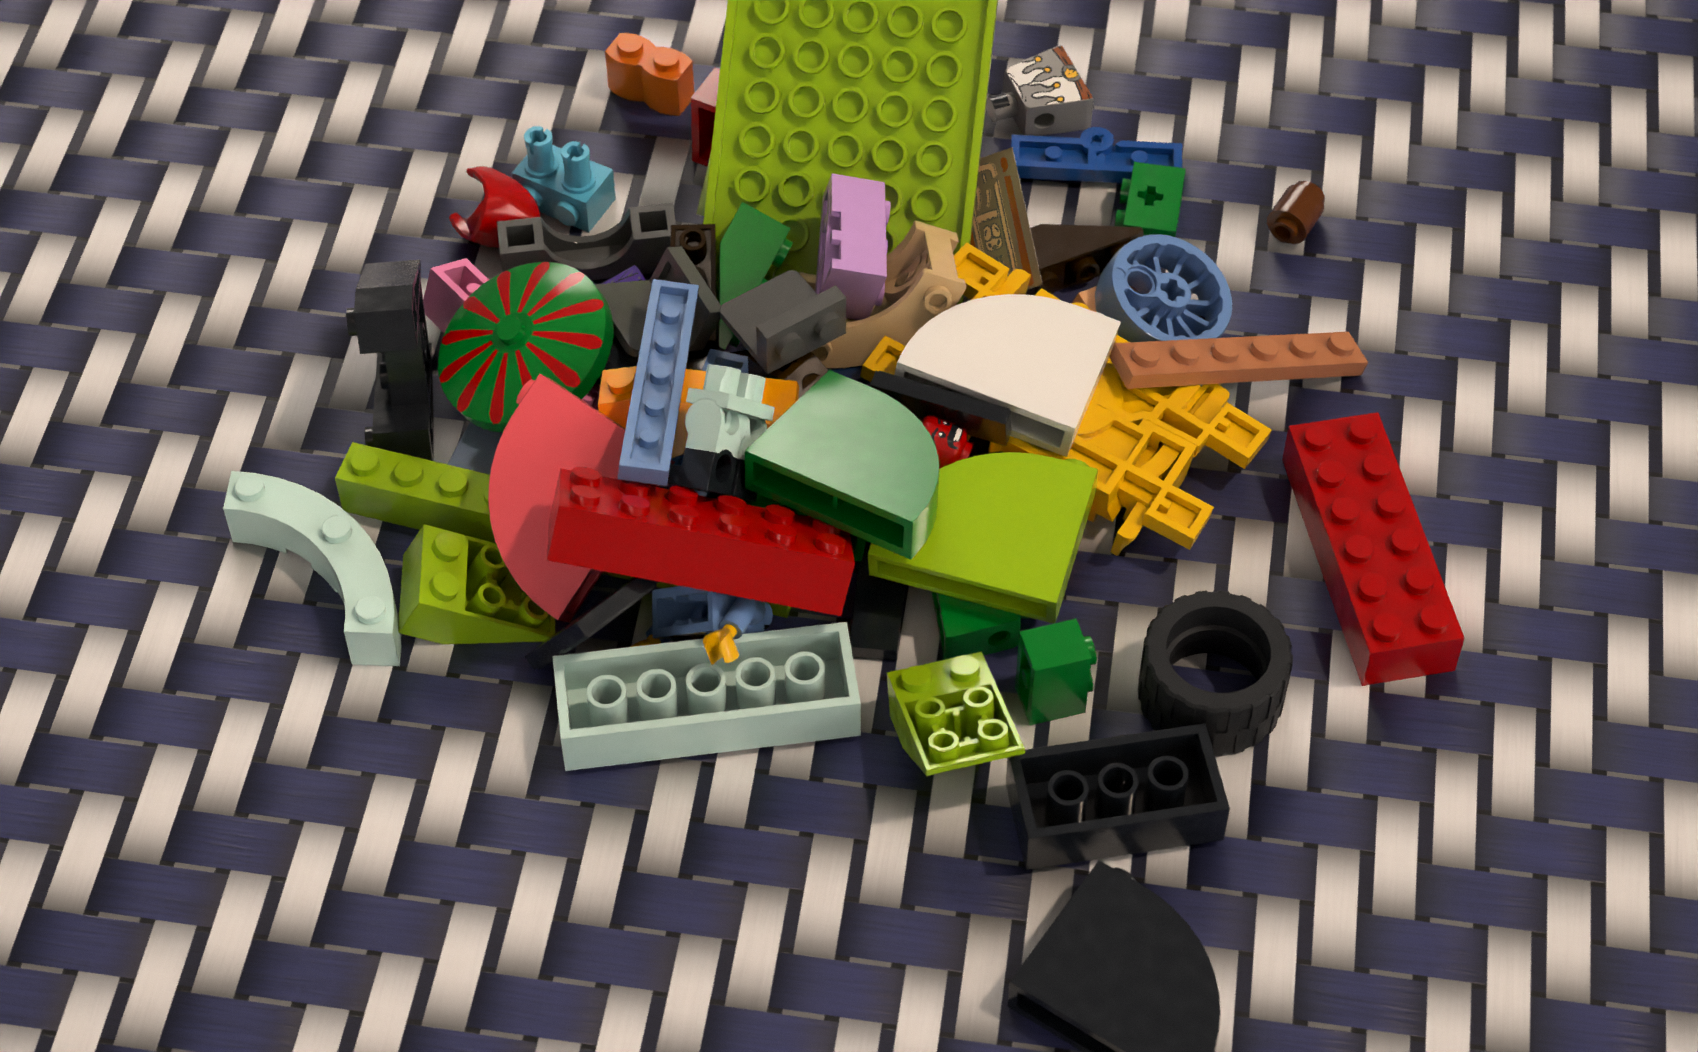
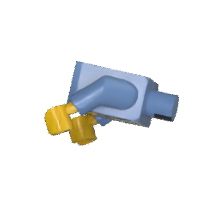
[630,586,773,665]

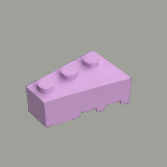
[815,173,891,320]

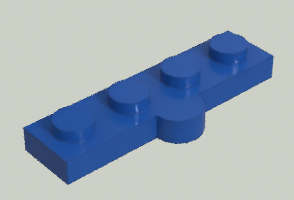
[1011,127,1182,183]

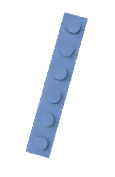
[618,279,699,486]

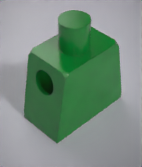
[931,591,1030,660]

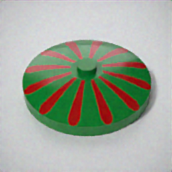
[438,262,614,433]

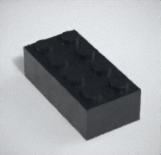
[1005,723,1230,870]

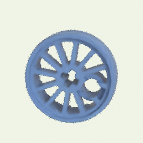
[1095,234,1232,342]

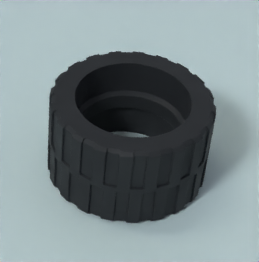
[1137,590,1293,756]

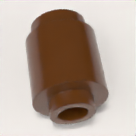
[1267,181,1325,244]

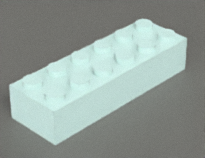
[553,622,861,771]

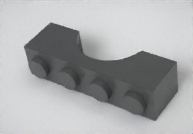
[497,203,676,280]

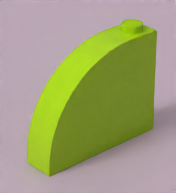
[868,452,1098,624]

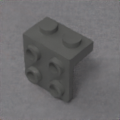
[595,246,721,357]
[720,270,846,374]

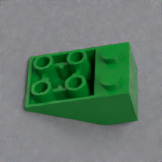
[718,202,793,351]

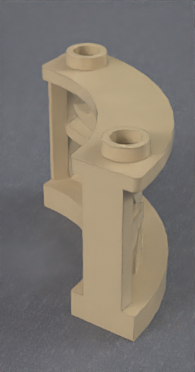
[798,220,966,368]

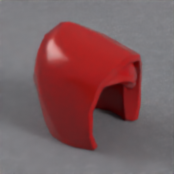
[449,166,540,248]

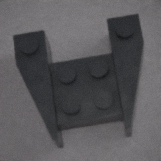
[346,260,434,461]

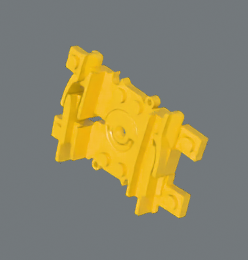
[860,242,1272,556]

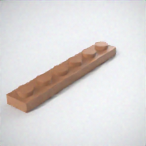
[1109,331,1368,389]

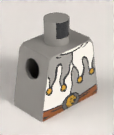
[986,45,1093,136]

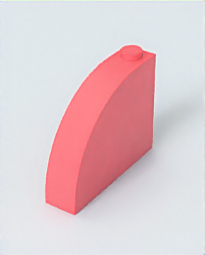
[488,374,675,623]

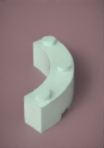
[223,471,401,666]

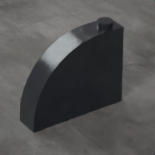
[1007,860,1220,1052]

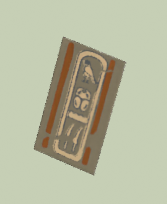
[970,147,1043,300]

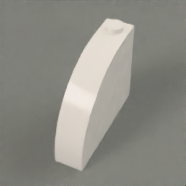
[894,294,1121,457]

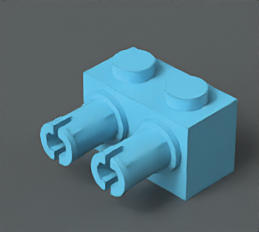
[512,126,616,232]

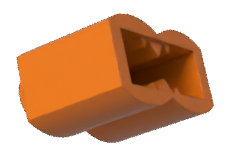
[605,33,694,116]

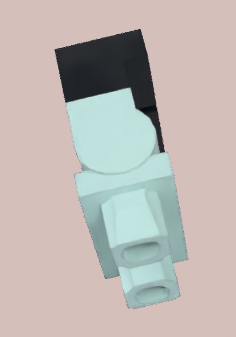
[667,364,775,502]

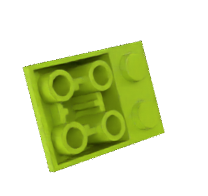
[398,524,555,644]
[887,652,1025,776]

